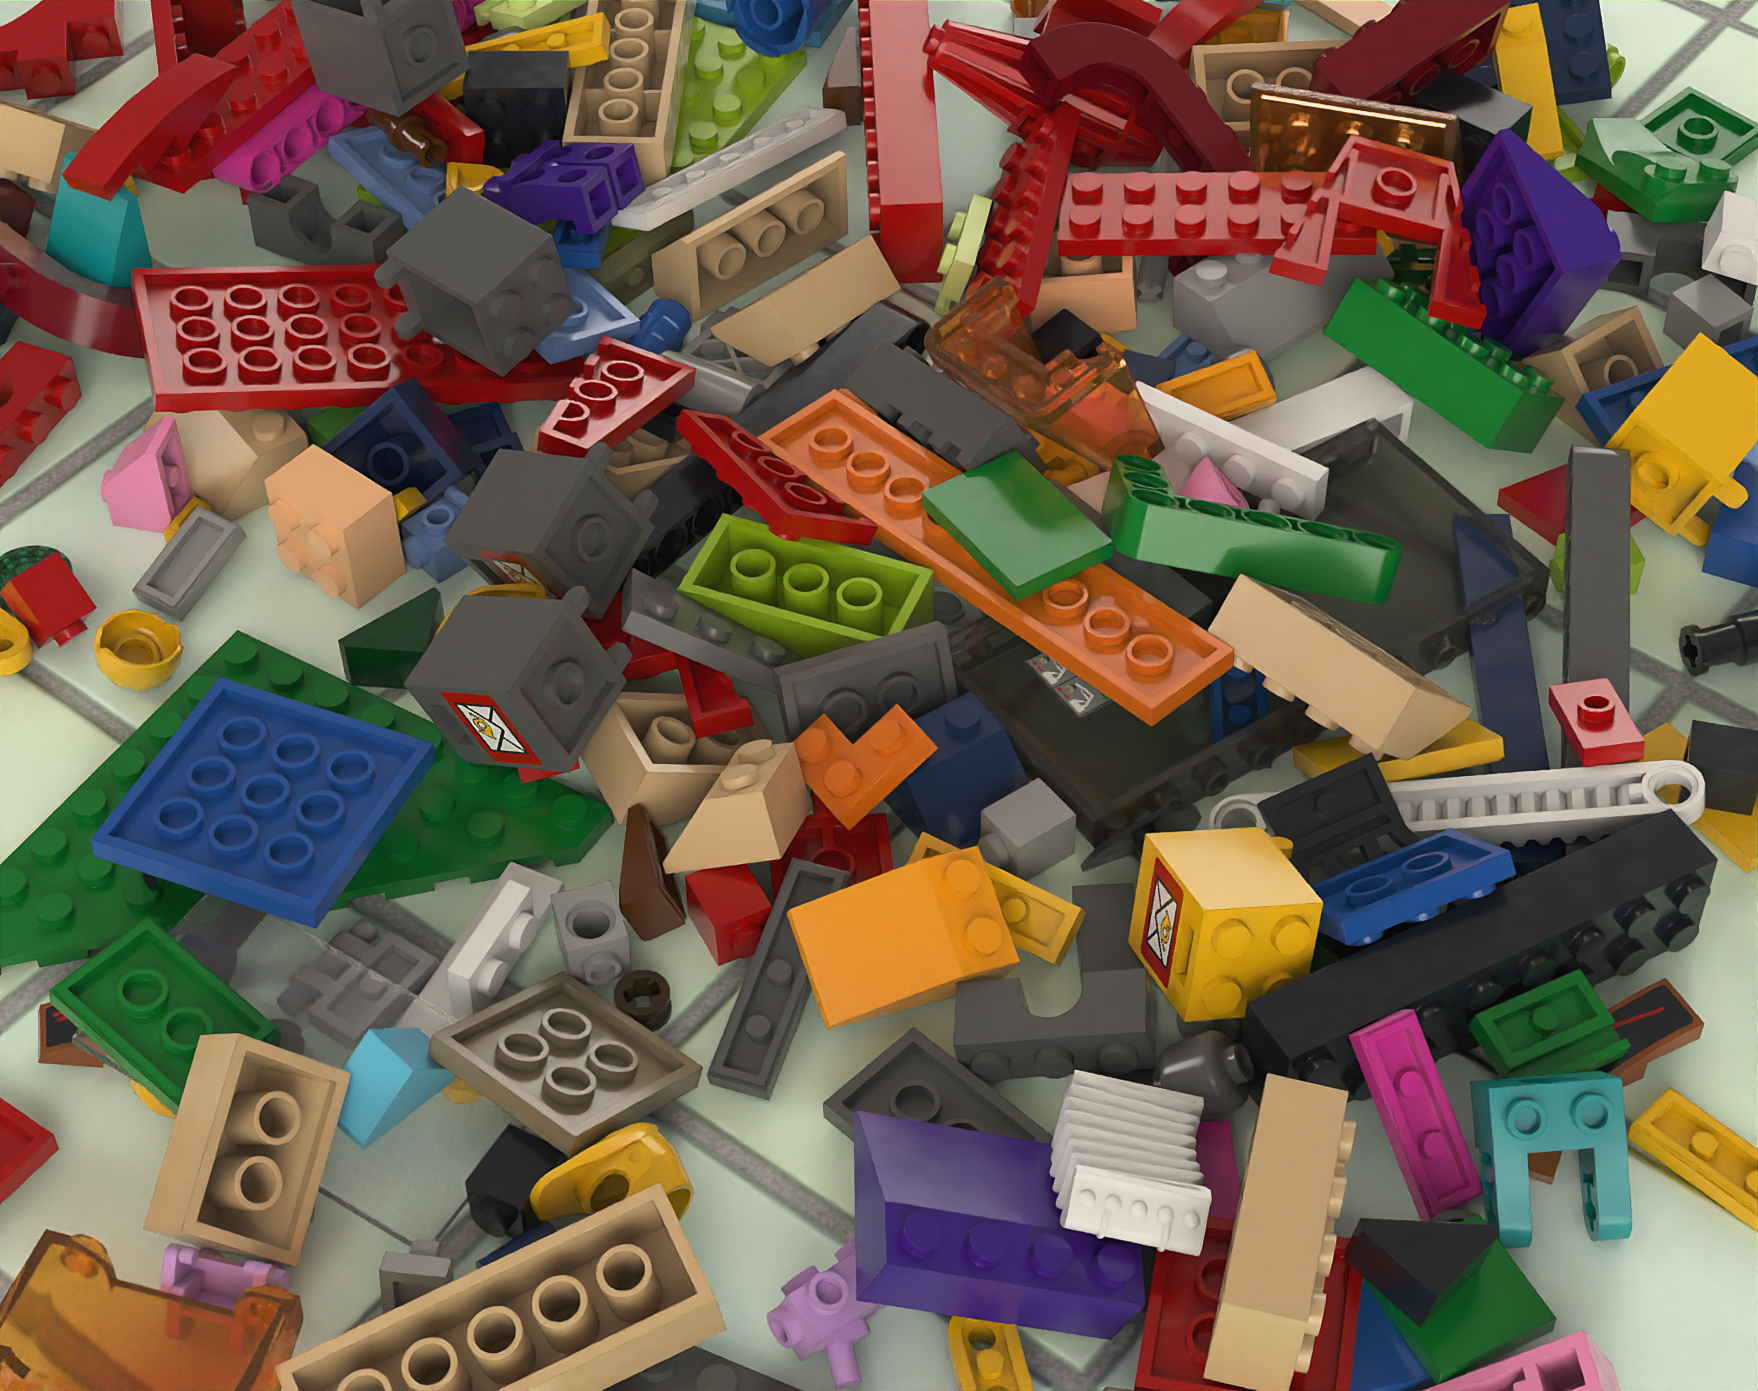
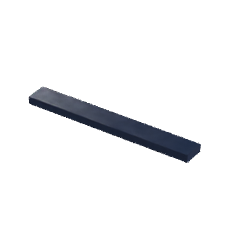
[1451,514,1564,875]

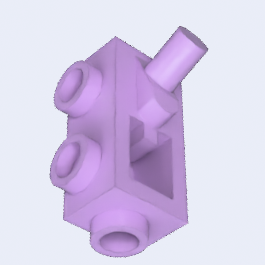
[766,1238,887,1389]

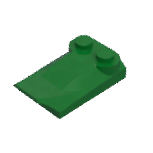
[1574,118,1739,222]

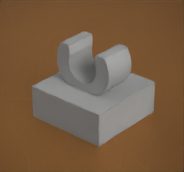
[379,1239,454,1314]

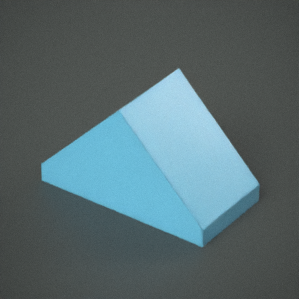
[337,1027,457,1150]

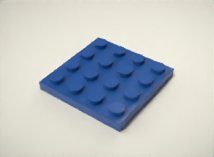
[91,677,435,929]

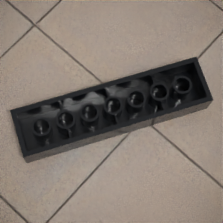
[1242,808,1718,1107]

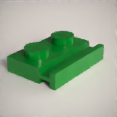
[1468,969,1631,1079]

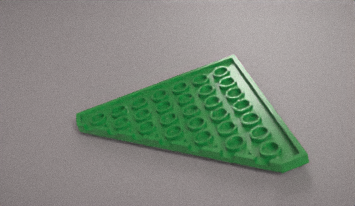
[0,630,614,975]

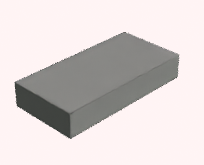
[132,505,247,622]

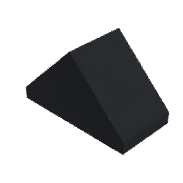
[1345,1218,1498,1328]

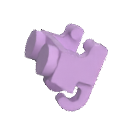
[160,1243,291,1356]

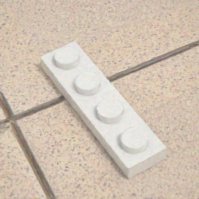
[1124,381,1329,521]

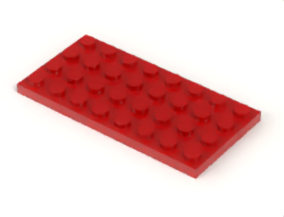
[131,264,584,414]

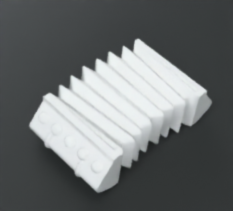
[1049,1070,1212,1256]

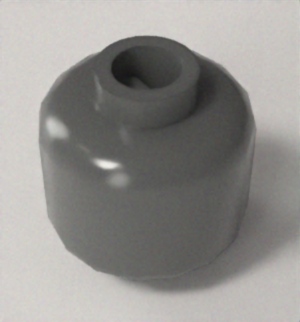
[1153,1030,1255,1122]

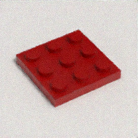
[1134,1215,1363,1391]

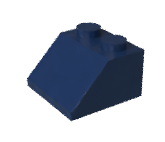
[321,377,483,529]
[883,692,1029,850]

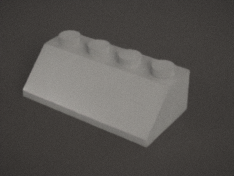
[1173,242,1395,363]

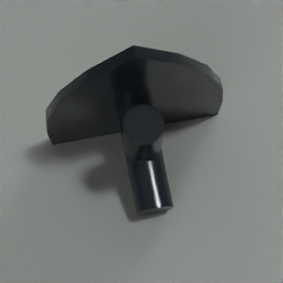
[1080,804,1202,872]

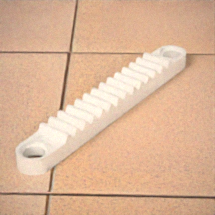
[1208,760,1705,860]

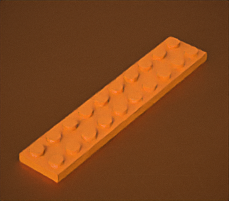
[757,389,1234,727]

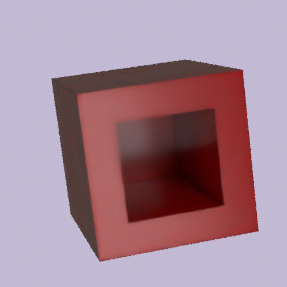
[0,551,97,649]
[685,864,772,966]

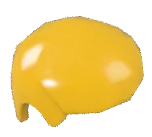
[94,609,184,691]

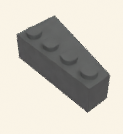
[842,339,1048,474]

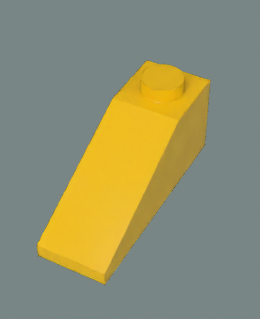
[1492,3,1564,160]

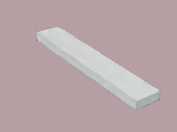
[611,106,847,231]

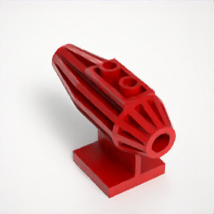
[922,0,1163,171]

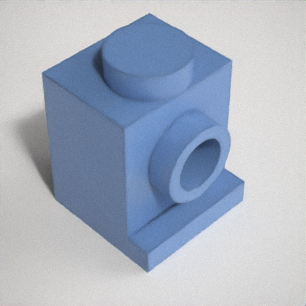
[400,484,469,584]

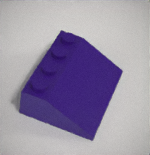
[1460,128,1622,362]
[853,1111,1145,1340]

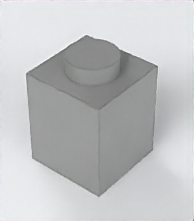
[1663,274,1754,350]
[978,778,1076,881]

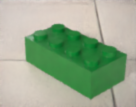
[1323,276,1566,454]

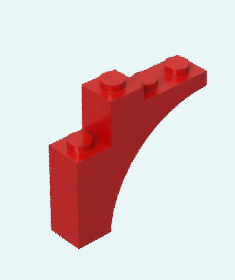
[0,0,124,100]

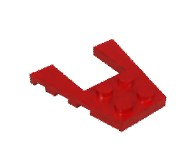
[1269,134,1487,330]
[518,593,754,784]

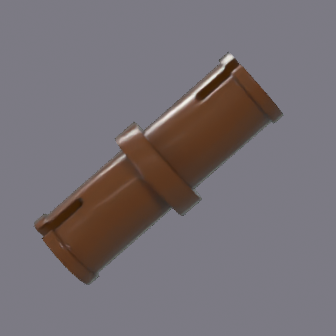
[367,107,448,169]

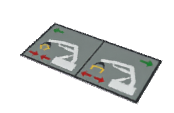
[1024,652,1113,718]

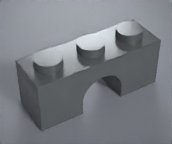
[246,174,405,265]
[1599,210,1757,306]
[953,968,1156,1083]

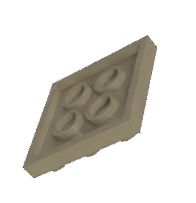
[428,971,703,1158]

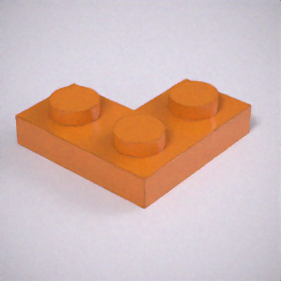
[793,704,938,830]

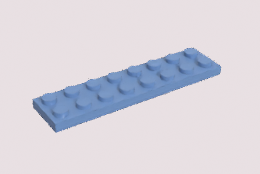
[328,126,641,364]

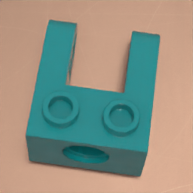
[1470,1071,1632,1249]

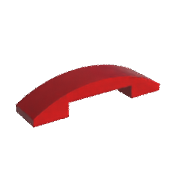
[1148,0,1284,71]

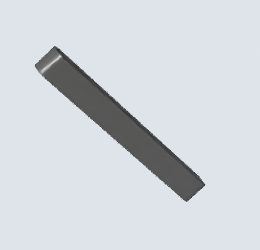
[1560,445,1631,857]

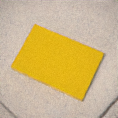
[1292,718,1505,783]

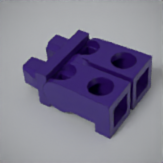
[483,140,646,235]

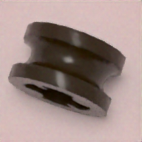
[614,970,672,1032]

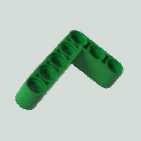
[1101,454,1403,605]

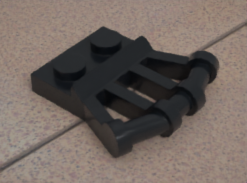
[1257,752,1421,885]

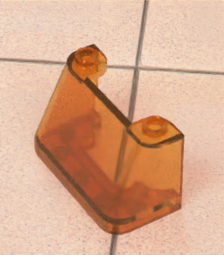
[924,275,1166,473]
[0,1229,304,1391]

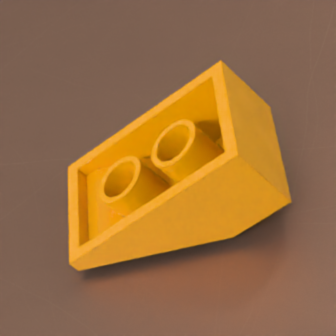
[787,846,1020,1030]

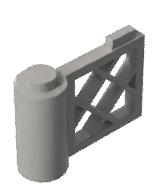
[661,306,820,420]

